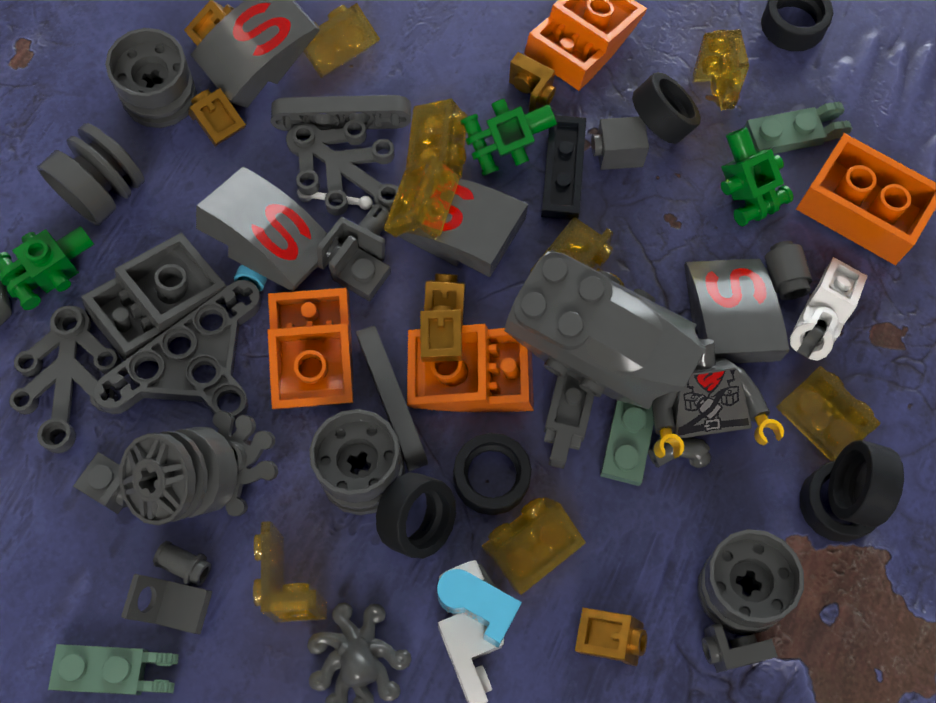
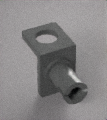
[317,204,392,270]

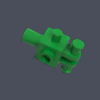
[460,98,557,176]
[721,127,794,227]
[0,226,95,310]

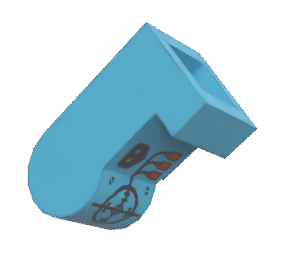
[437,569,522,648]

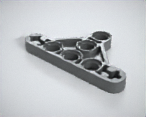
[93,280,261,422]

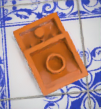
[524,0,647,91]
[267,288,353,410]
[407,324,534,412]

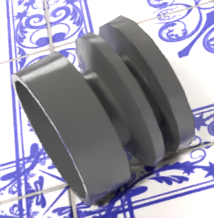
[105,28,197,128]
[37,123,145,226]
[309,409,405,515]
[119,427,238,525]
[697,529,804,636]

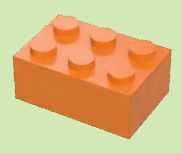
[796,133,936,266]

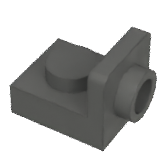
[328,235,391,302]
[73,452,127,514]
[702,623,778,673]

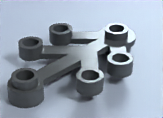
[286,120,404,217]
[9,306,121,454]

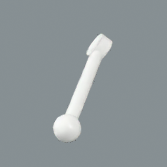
[297,189,373,210]

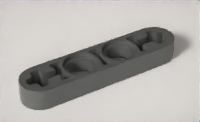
[271,95,411,131]
[356,325,428,472]

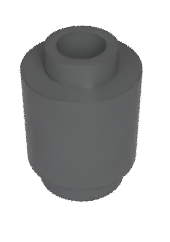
[765,241,812,300]

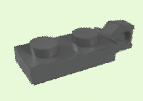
[544,374,594,469]

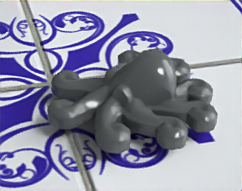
[205,411,278,516]
[307,602,412,703]

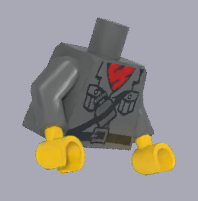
[652,339,784,459]

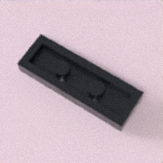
[541,115,586,221]

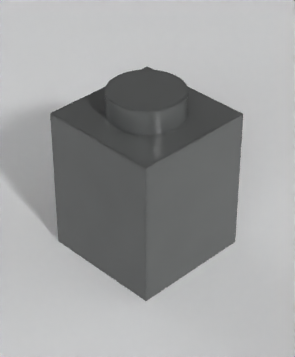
[591,116,649,170]

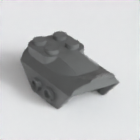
[504,250,707,409]

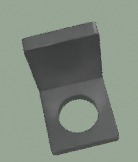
[121,574,212,634]

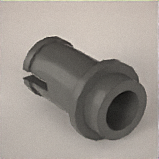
[153,541,212,586]

